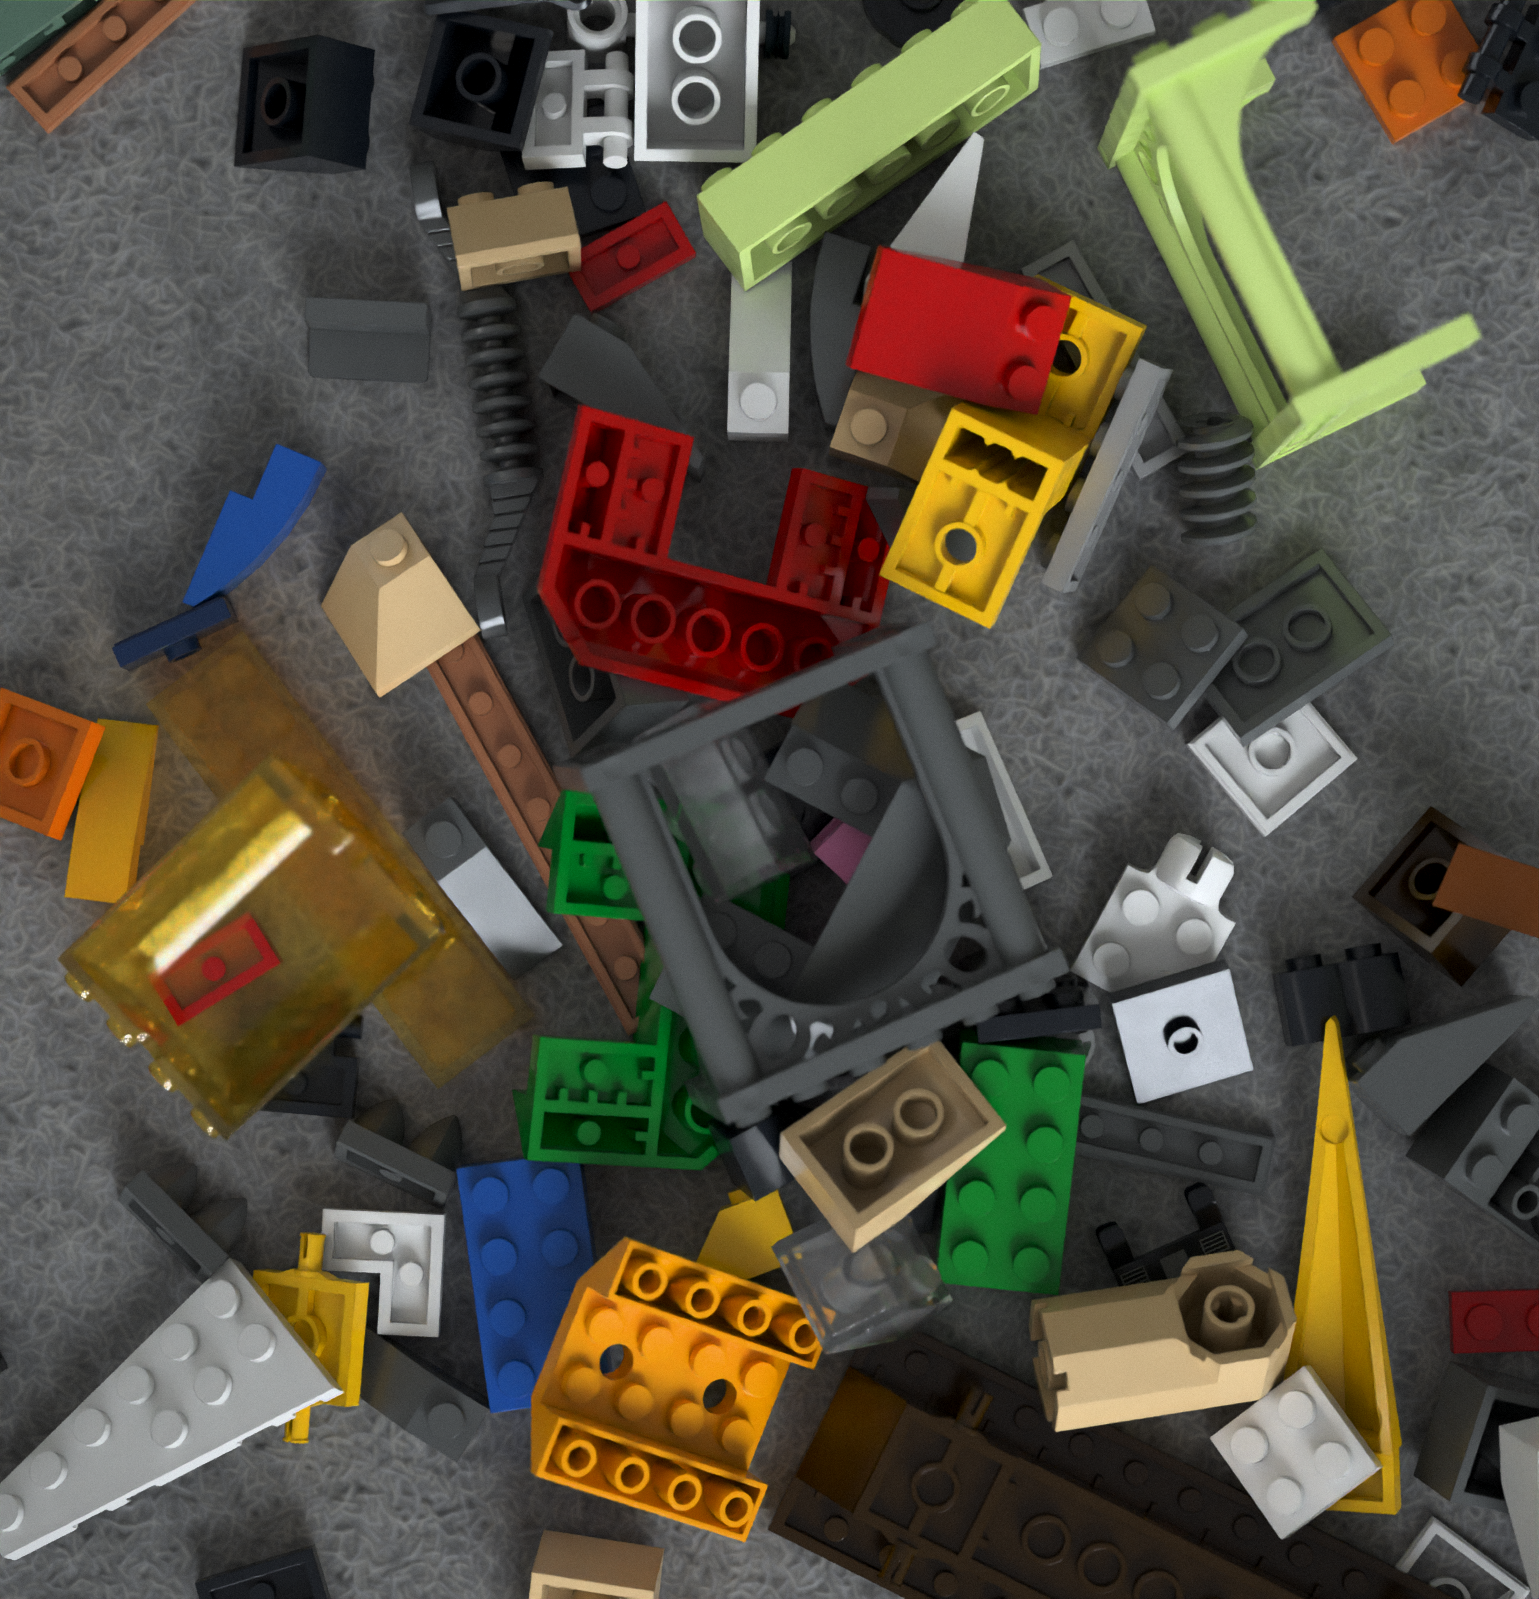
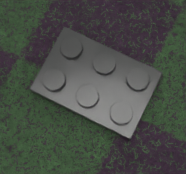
[1202,548,1394,747]

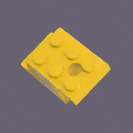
[879,274,1147,629]

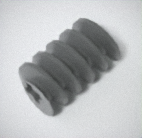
[1175,412,1258,546]

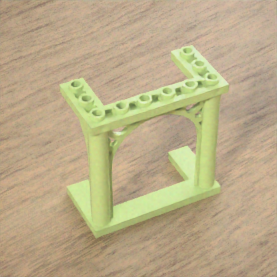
[1097,0,1481,470]

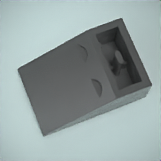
[1405,1062,1539,1251]

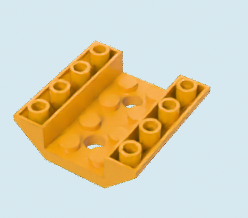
[531,1237,837,1542]

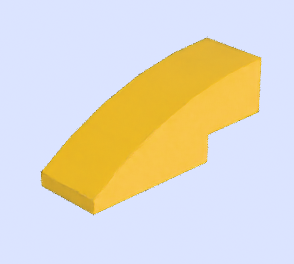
[64,718,159,905]

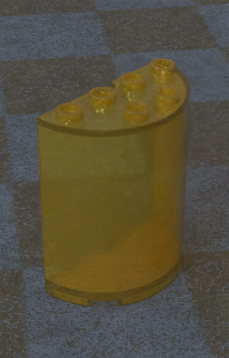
[57,752,444,1141]

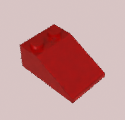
[845,245,1072,415]

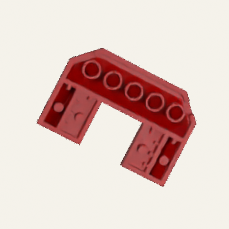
[537,405,890,719]

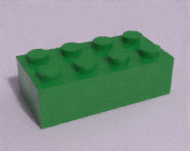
[934,1027,1086,1295]

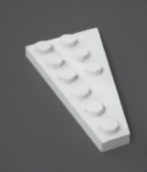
[0,1258,344,1560]

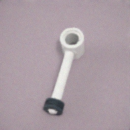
[567,0,796,63]

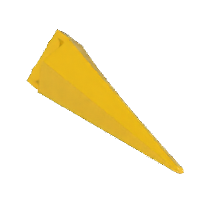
[1283,1015,1402,1515]

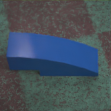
[183,443,327,608]

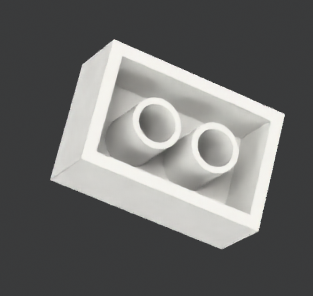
[634,0,760,163]

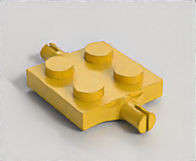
[253,1232,369,1444]

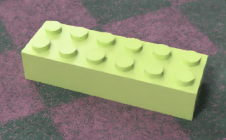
[696,0,1041,292]

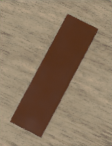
[1432,843,1539,938]

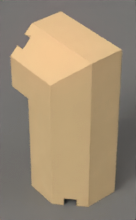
[1029,1250,1296,1432]

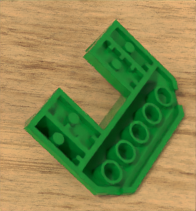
[512,789,790,1170]

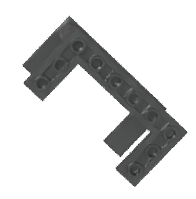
[552,621,1070,1127]

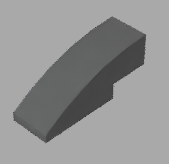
[810,231,871,433]

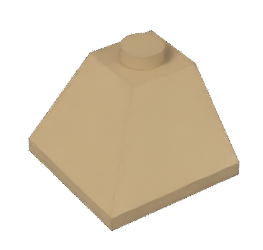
[829,370,964,486]
[321,512,481,698]

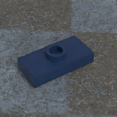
[112,596,239,671]

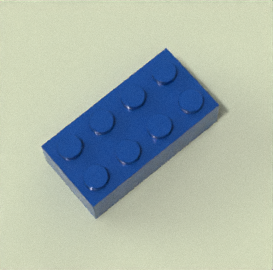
[456,1156,613,1413]

